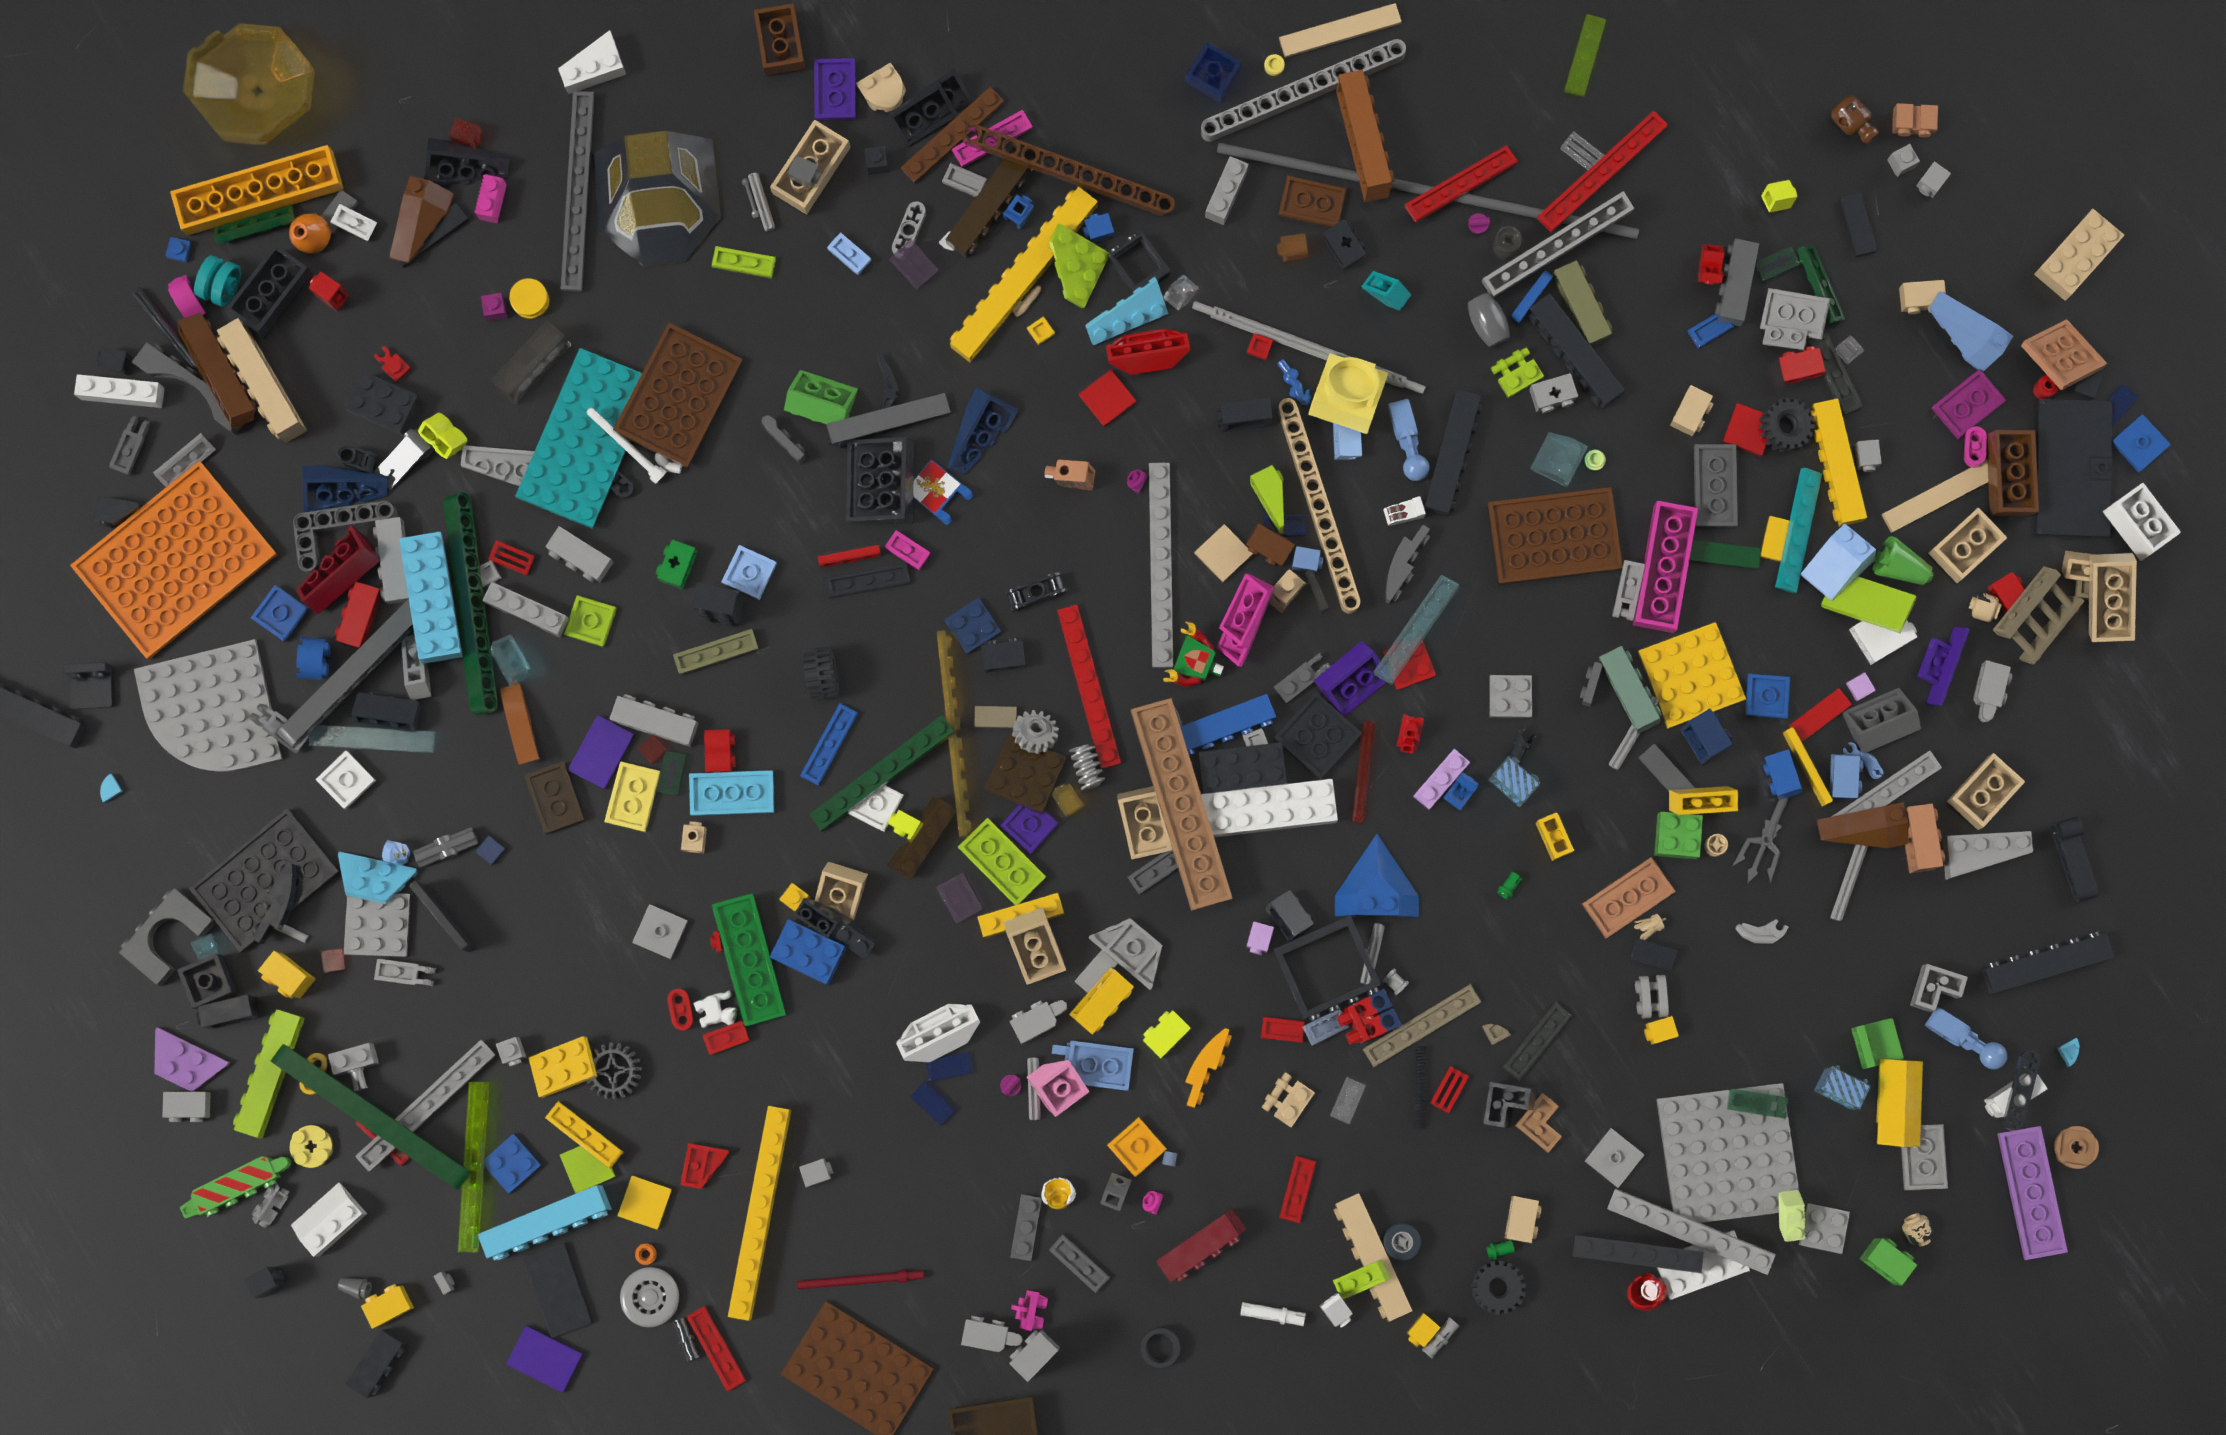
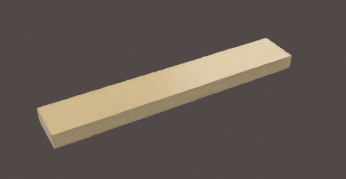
[1279,3,1401,58]
[1882,459,1988,533]

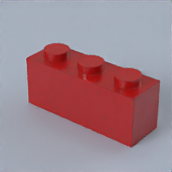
[335,582,381,649]

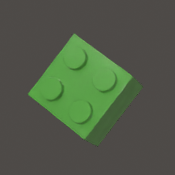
[1654,812,1703,860]
[1859,1238,1917,1285]

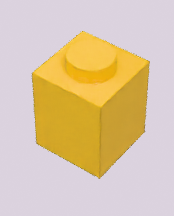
[779,883,811,911]
[1644,1016,1679,1045]
[1407,1313,1441,1348]

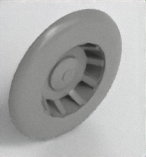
[620,1267,679,1327]

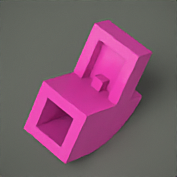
[168,275,206,318]

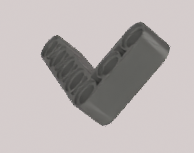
[293,501,398,574]

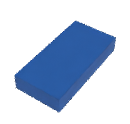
[1687,314,1734,349]

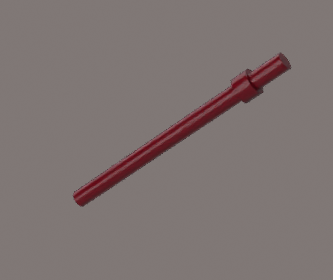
[797,1270,924,1290]

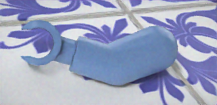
[1843,742,1883,779]

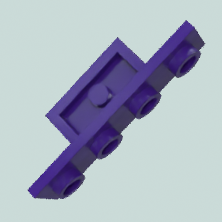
[1917,627,1970,706]

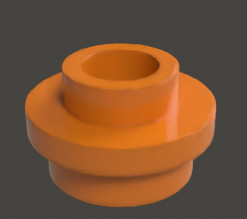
[635,1244,657,1265]

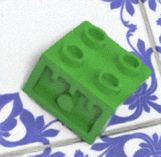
[1851,1018,1904,1069]

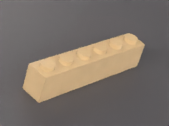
[1333,1193,1412,1321]

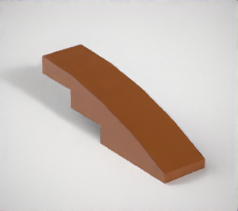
[500,683,540,766]

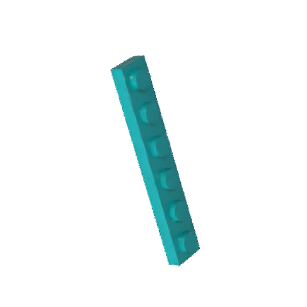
[1775,468,1822,593]

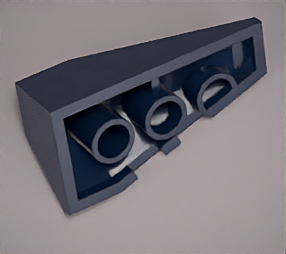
[302,466,387,513]

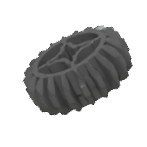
[586,1043,642,1100]

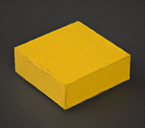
[1027,316,1055,346]

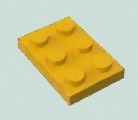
[529,1036,597,1098]

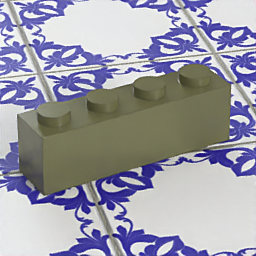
[1553,260,1613,346]

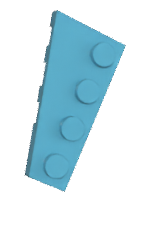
[1085,277,1168,345]

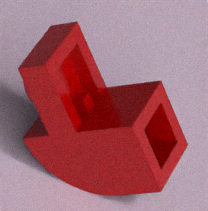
[1698,244,1724,284]

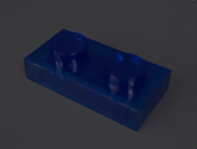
[910,1081,956,1126]

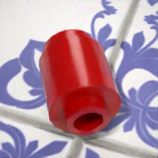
[2033,376,2058,399]

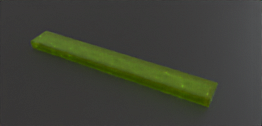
[458,1082,489,1253]

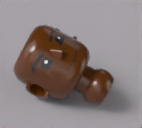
[1831,95,1879,144]

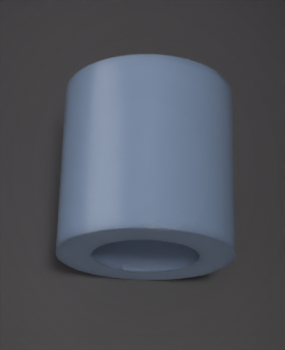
[1162,1151,1177,1167]

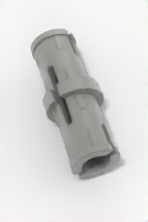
[1422,1317,1460,1358]

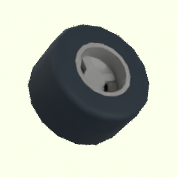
[1382,1223,1421,1261]

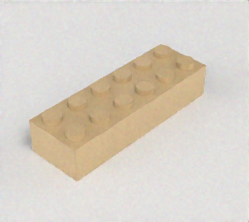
[217,318,307,443]

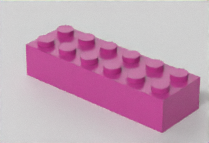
[1633,501,1698,633]

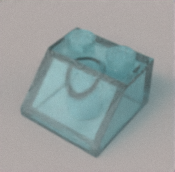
[1530,432,1588,487]

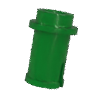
[1497,872,1523,900]
[1486,1240,1515,1260]

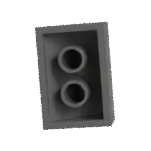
[1842,688,1921,753]

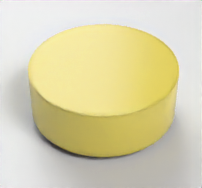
[1264,54,1285,76]

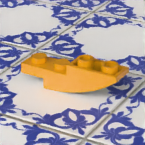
[1185,1028,1232,1108]

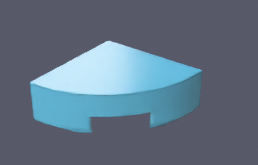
[100,774,123,803]
[2057,1038,2080,1067]

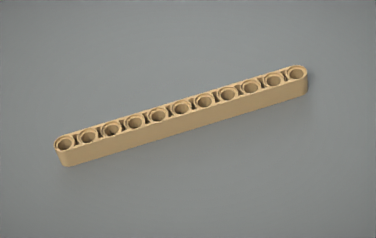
[1278,398,1360,614]

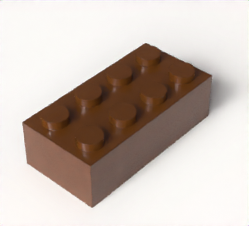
[1986,430,2039,517]

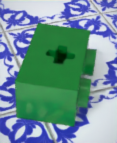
[656,540,698,590]

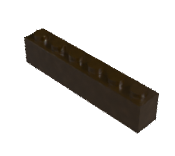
[945,146,1035,258]

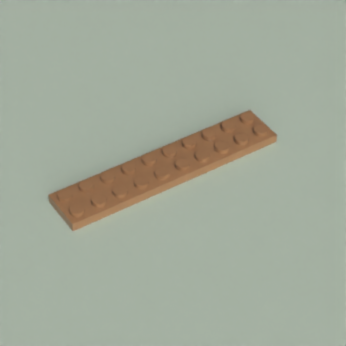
[1131,698,1232,911]

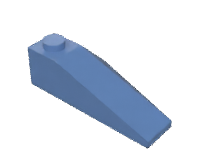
[1929,291,2013,372]

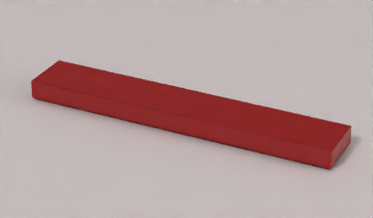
[1405,145,1518,223]

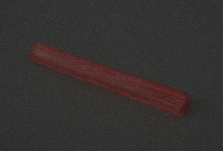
[1352,721,1375,823]

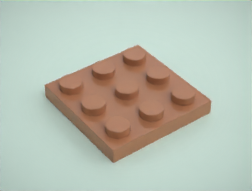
[2021,319,2107,390]

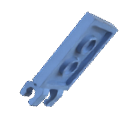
[1052,1041,1133,1091]

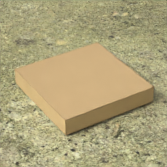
[1194,524,1253,582]

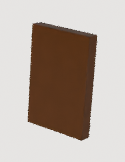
[1278,175,1347,227]

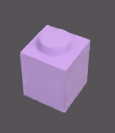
[1247,922,1274,955]

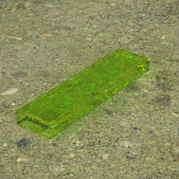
[1564,14,1606,97]

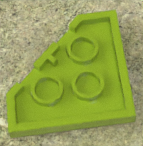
[1049,224,1110,308]

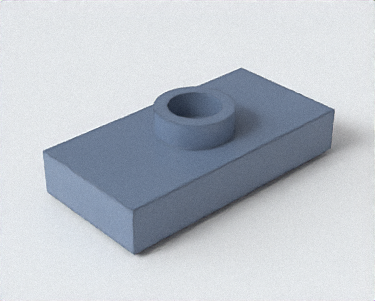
[1303,1009,1349,1046]

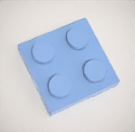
[721,545,777,600]

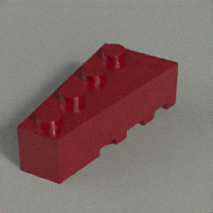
[296,525,380,614]
[1156,1209,1246,1282]

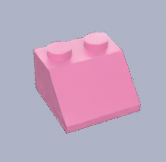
[1026,1060,1089,1117]

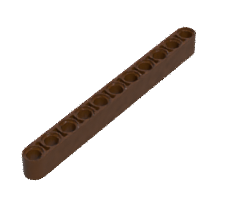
[962,124,1175,216]

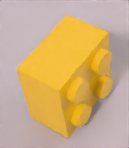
[258,951,315,999]

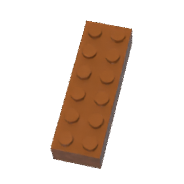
[1336,70,1394,202]

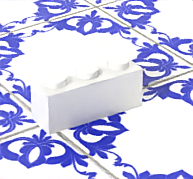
[558,30,626,94]

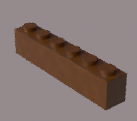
[178,313,256,428]

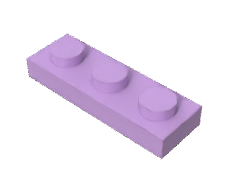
[1413,749,1470,810]

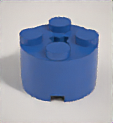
[296,637,331,680]

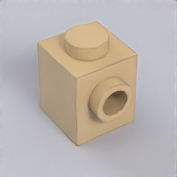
[681,822,707,854]

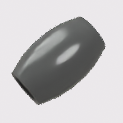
[1468,293,1510,347]

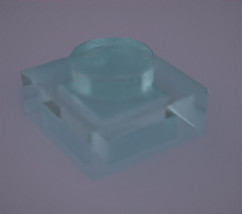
[191,933,220,961]

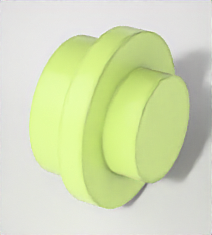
[1585,450,1606,470]

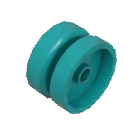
[194,255,241,307]

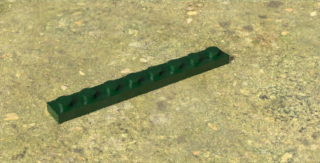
[809,715,956,832]

